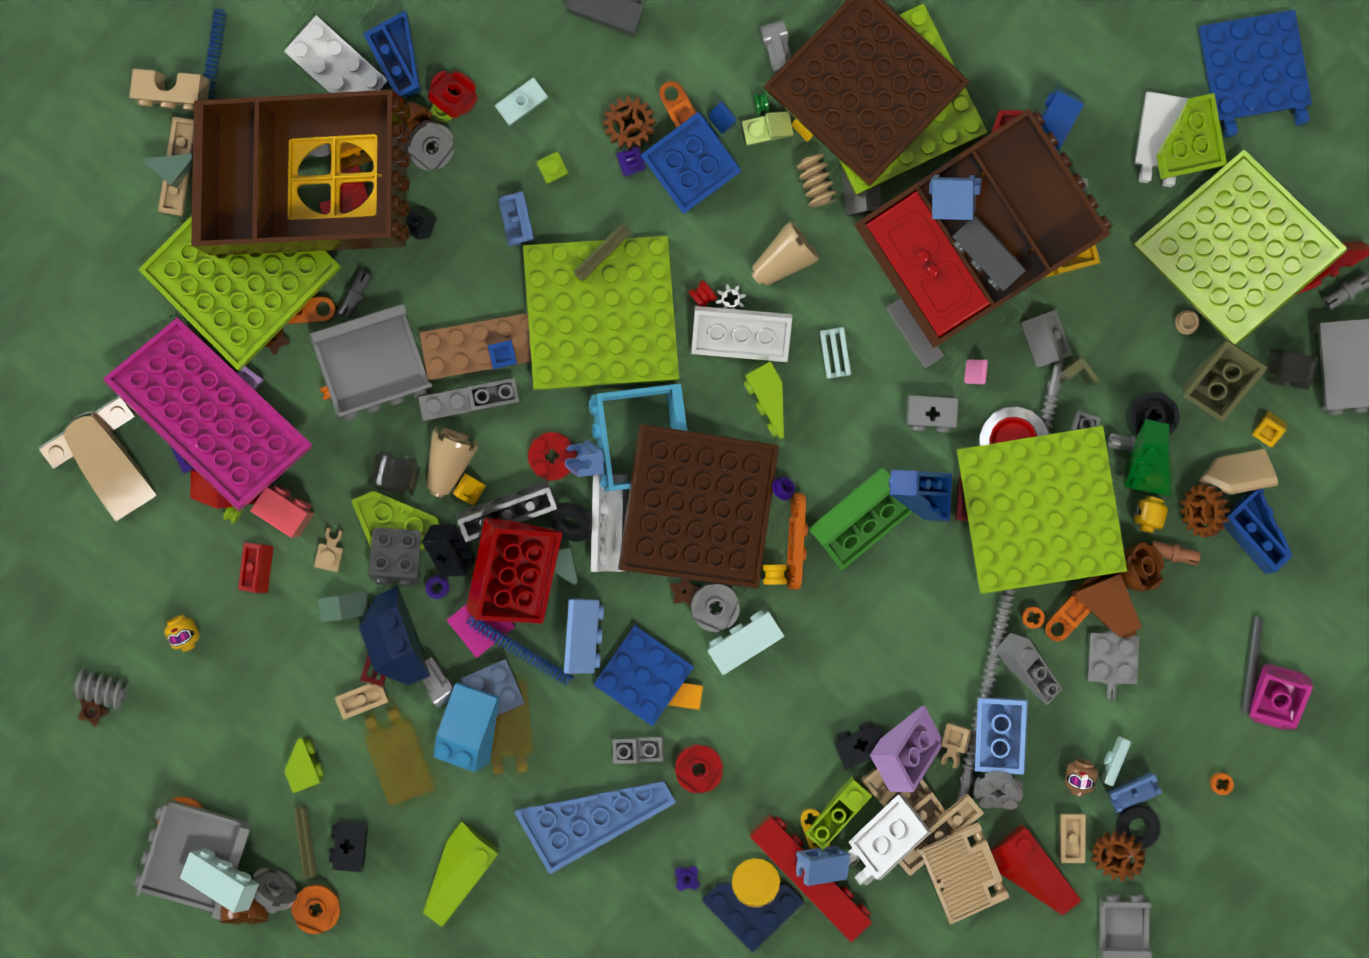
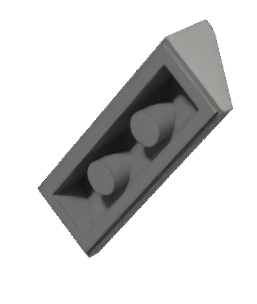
[885,298,944,369]

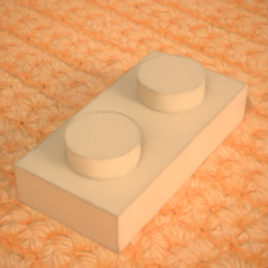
[334,679,389,720]
[1060,813,1086,863]

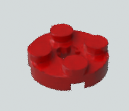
[428,71,478,118]
[528,432,577,480]
[675,744,723,793]

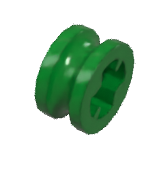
[754,91,769,115]

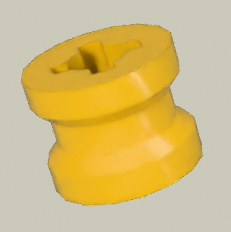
[763,564,787,585]

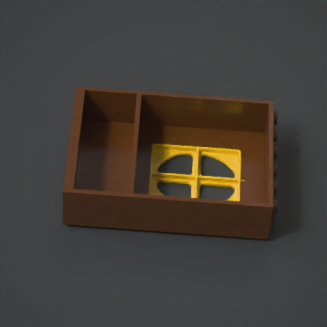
[191,89,411,256]

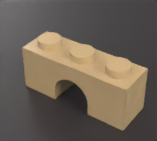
[129,69,210,111]

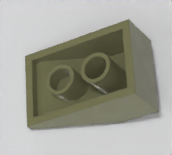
[1183,339,1268,422]

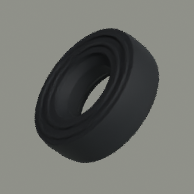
[550,502,592,542]
[1116,805,1160,849]

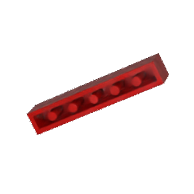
[750,814,872,942]

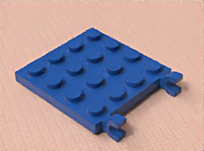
[1198,10,1312,138]

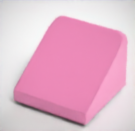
[964,359,988,385]

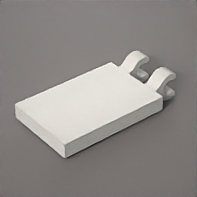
[1134,91,1189,187]
[847,794,931,885]

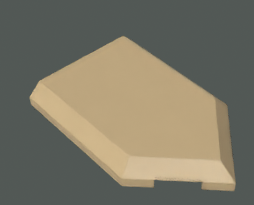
[1199,449,1278,494]

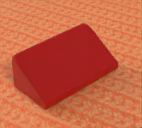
[238,542,273,593]

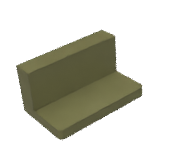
[1057,357,1100,385]

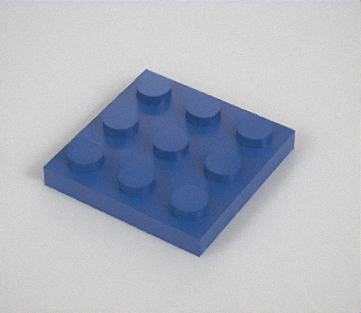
[641,111,743,214]
[593,625,694,727]

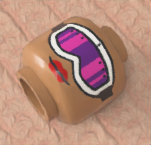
[1064,758,1099,796]

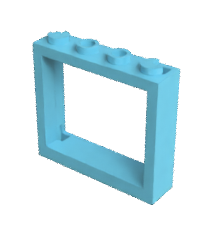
[589,384,687,492]

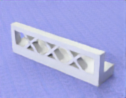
[591,475,627,572]

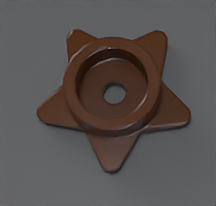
[264,327,290,355]
[669,579,700,606]
[78,699,109,727]

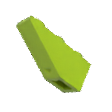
[743,361,784,439]
[805,776,872,850]

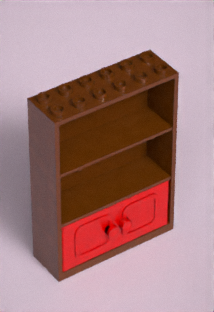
[854,108,1113,348]

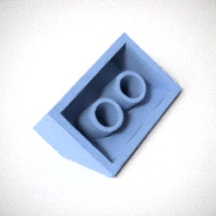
[564,597,604,674]
[975,697,1029,774]

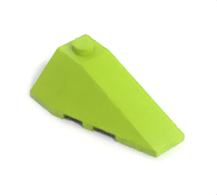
[423,821,500,927]

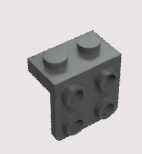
[368,528,422,587]

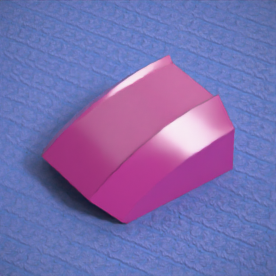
[1249,664,1313,730]

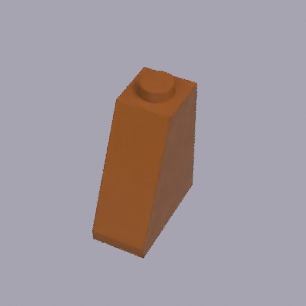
[1070,573,1142,639]

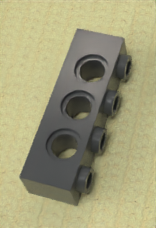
[456,480,557,542]

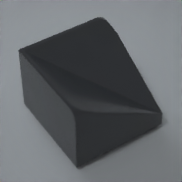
[406,206,437,240]

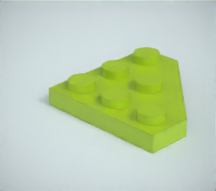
[1156,93,1227,179]
[351,491,440,550]

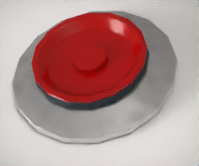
[979,407,1049,446]

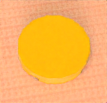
[732,858,780,908]

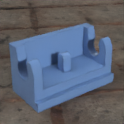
[498,191,535,247]
[565,440,604,477]
[1106,772,1162,814]
[796,845,850,886]

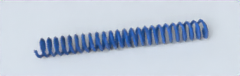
[204,9,227,100]
[466,617,574,686]

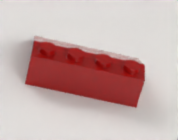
[466,518,562,624]

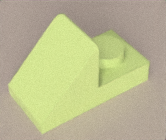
[741,112,794,146]

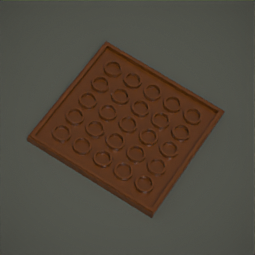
[763,0,970,187]
[618,424,779,589]

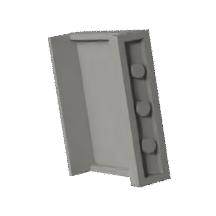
[310,304,432,421]
[1314,319,1369,415]
[133,799,251,920]

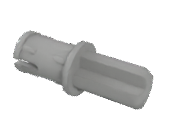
[1108,433,1137,454]

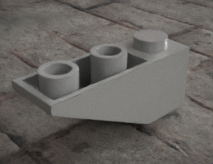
[995,633,1062,706]

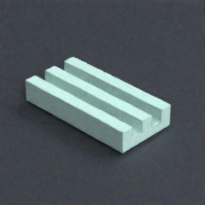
[819,327,851,379]

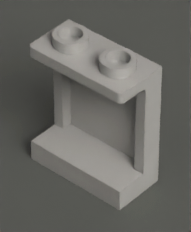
[1099,894,1152,958]

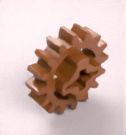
[603,96,656,150]
[1180,484,1230,538]
[1092,830,1146,882]

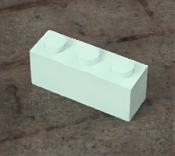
[707,610,785,675]
[180,848,259,913]

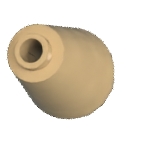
[751,222,820,286]
[426,427,480,497]

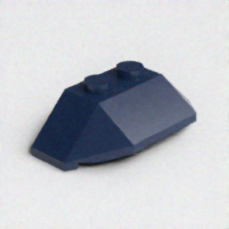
[359,587,431,685]

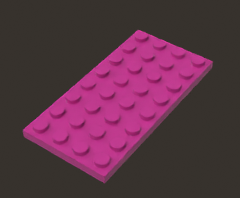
[103,317,312,511]

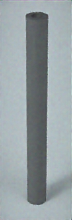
[1241,616,1263,713]

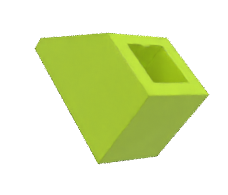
[284,735,325,794]

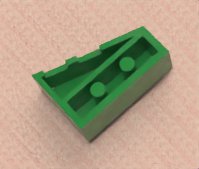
[1124,419,1172,497]

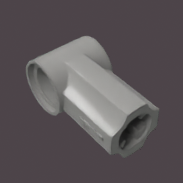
[760,21,791,72]
[422,657,454,708]

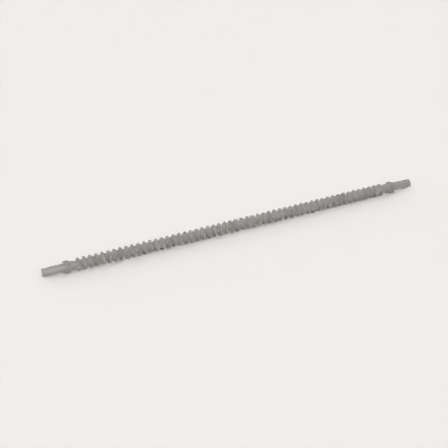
[957,359,1065,801]

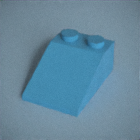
[433,682,500,772]

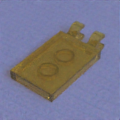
[491,681,533,775]
[364,707,435,806]

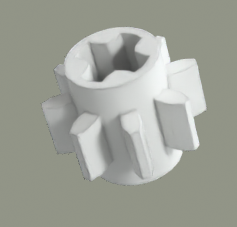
[716,284,746,309]

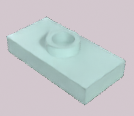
[495,77,548,126]
[1100,736,1131,786]

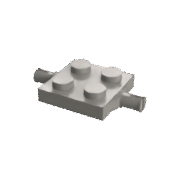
[1087,631,1139,700]

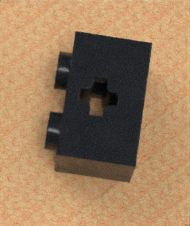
[421,524,475,577]
[833,720,884,770]
[329,818,369,873]

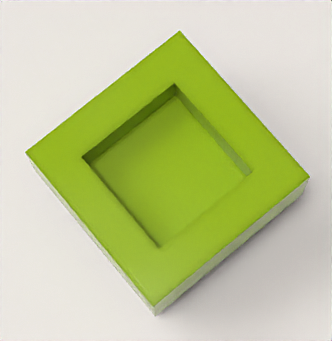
[537,152,569,185]

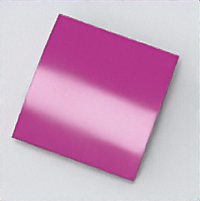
[447,604,516,658]

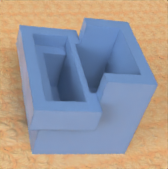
[929,175,982,220]

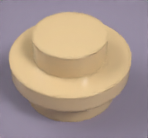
[1175,310,1200,335]

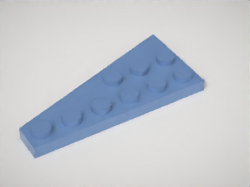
[514,781,676,874]

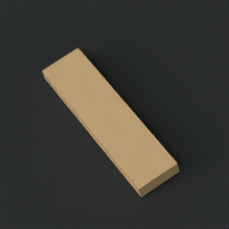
[158,116,194,217]

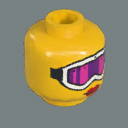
[1133,496,1168,533]
[164,614,200,652]

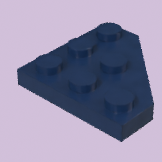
[702,882,804,953]

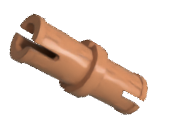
[1152,540,1201,566]

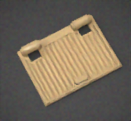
[919,822,1009,925]

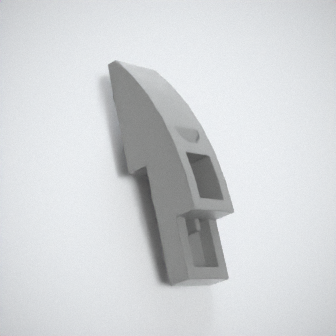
[418,378,519,421]

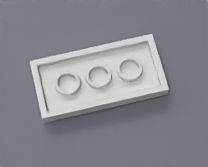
[284,15,389,93]
[691,306,792,362]

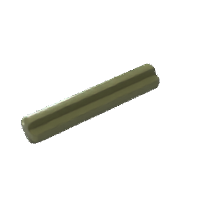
[574,224,631,281]
[294,806,317,879]

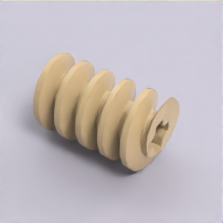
[797,153,837,208]

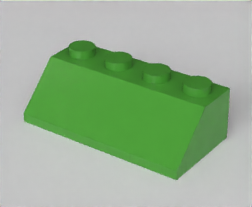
[808,467,913,570]

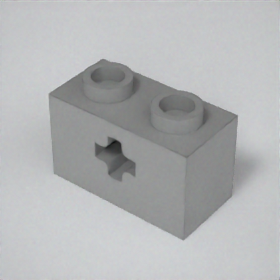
[906,396,958,432]

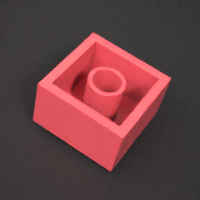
[250,485,315,538]

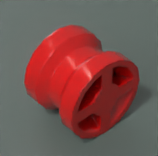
[688,280,718,307]

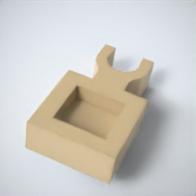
[314,528,344,572]
[941,722,972,768]

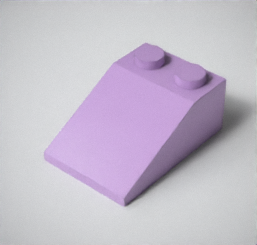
[870,706,943,792]

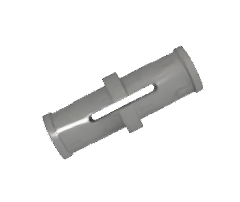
[1322,272,1369,311]

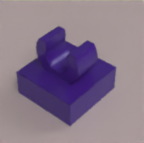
[616,147,647,177]

